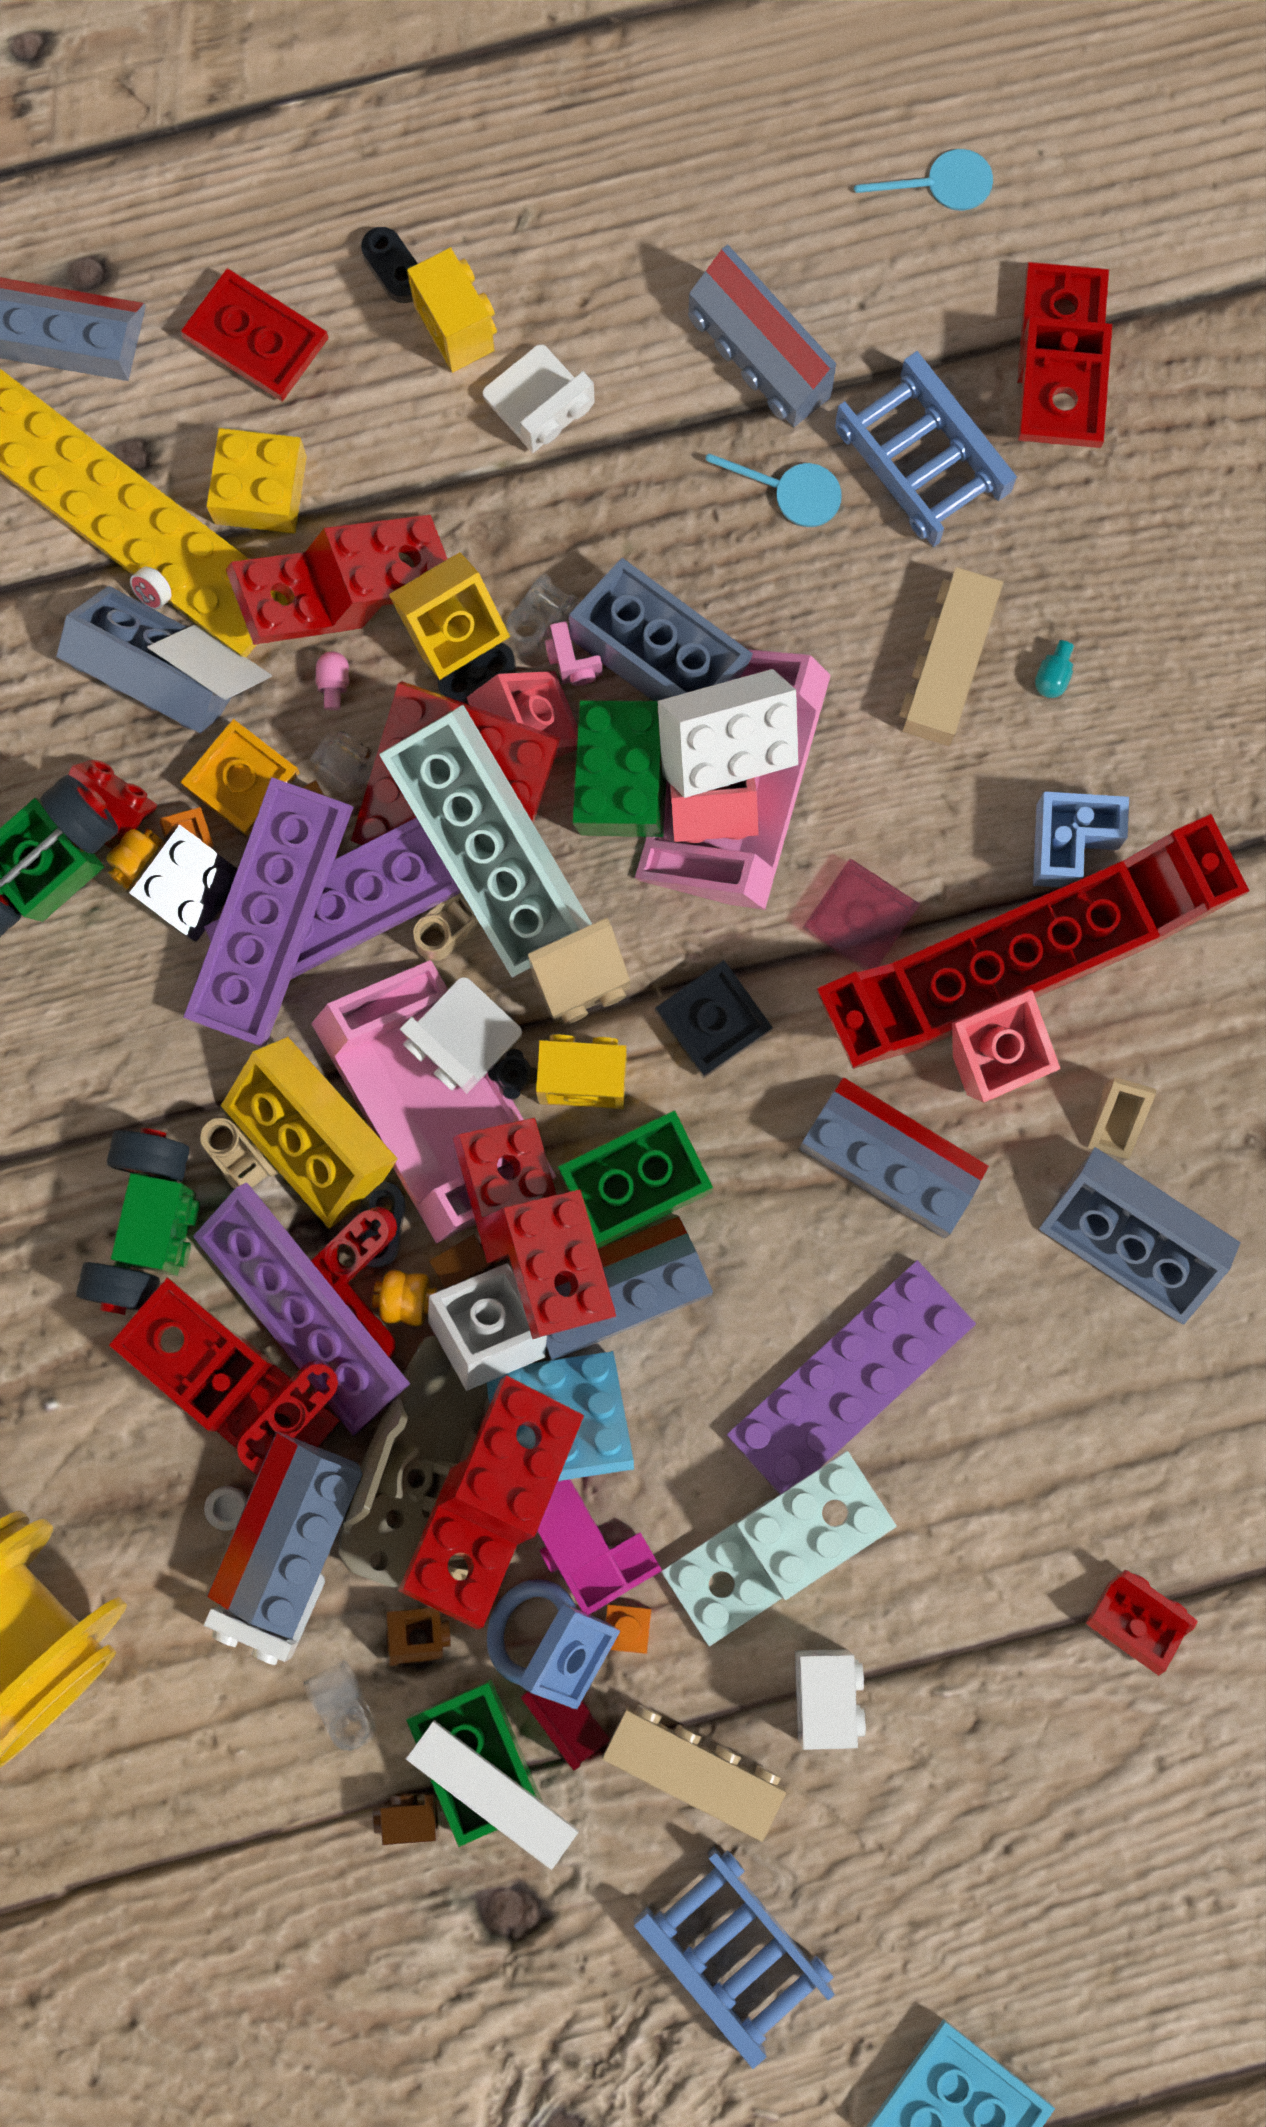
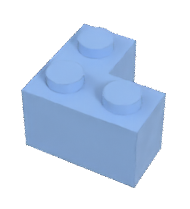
[1033,792,1129,888]

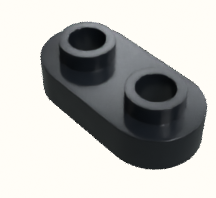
[361,227,418,303]
[437,642,517,705]
[359,1182,406,1268]

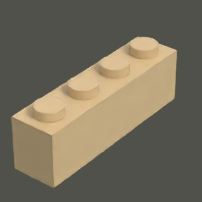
[899,567,1003,747]
[602,1704,787,1842]

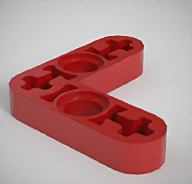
[311,1207,397,1359]
[236,1360,338,1476]

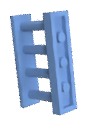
[835,351,1017,547]
[634,1846,835,2069]

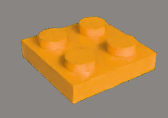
[180,719,300,837]

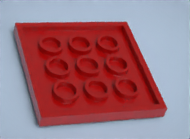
[351,681,561,845]

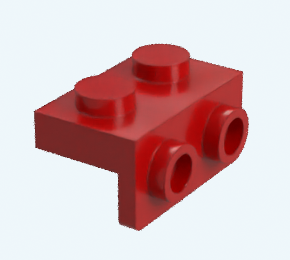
[68,759,157,849]
[1085,1570,1198,1676]

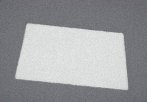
[147,625,272,700]

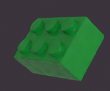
[573,700,667,837]
[558,1110,713,1249]
[406,1679,543,1847]

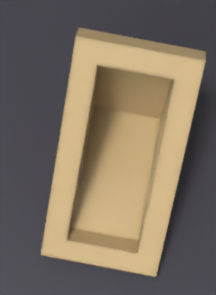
[1088,1077,1156,1160]

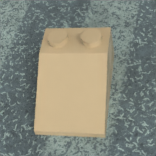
[528,917,630,1025]

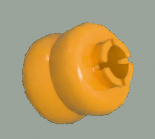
[106,829,163,890]
[372,1270,437,1326]

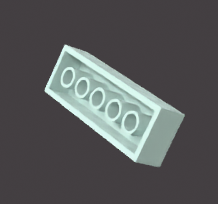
[379,705,592,978]

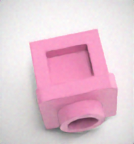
[544,621,602,686]

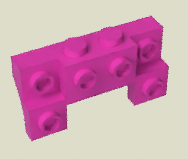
[538,1479,662,1614]

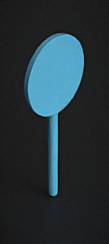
[854,149,993,211]
[705,454,842,527]

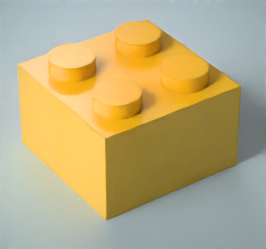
[407,247,497,373]
[207,428,307,534]
[389,552,510,680]
[536,1034,627,1109]

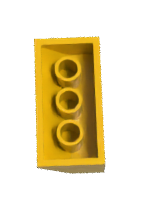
[221,1037,398,1229]

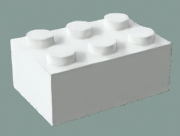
[658,669,798,798]

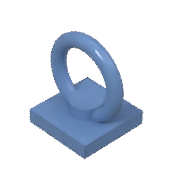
[487,1579,620,1709]

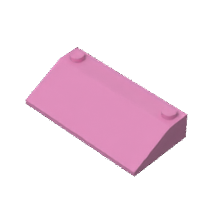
[635,649,831,910]
[311,960,557,1244]

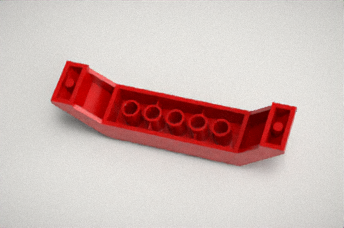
[816,814,1250,1069]

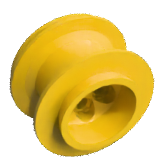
[0,1510,127,1768]

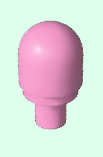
[316,651,349,711]

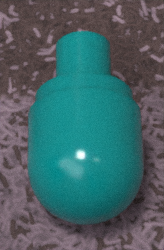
[1035,640,1074,698]

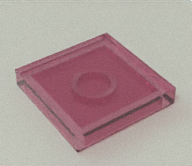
[803,858,920,970]

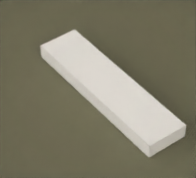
[406,1720,579,1870]

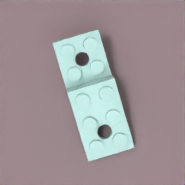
[661,1451,897,1646]

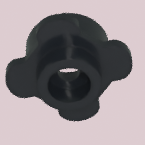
[488,1049,537,1100]

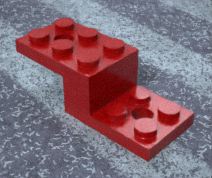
[1017,262,1113,448]
[225,515,448,645]
[452,1117,616,1340]
[109,1277,341,1456]
[398,1375,584,1630]

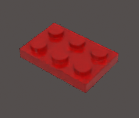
[180,268,329,402]

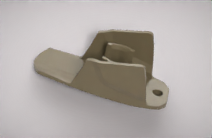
[338,1335,488,1587]

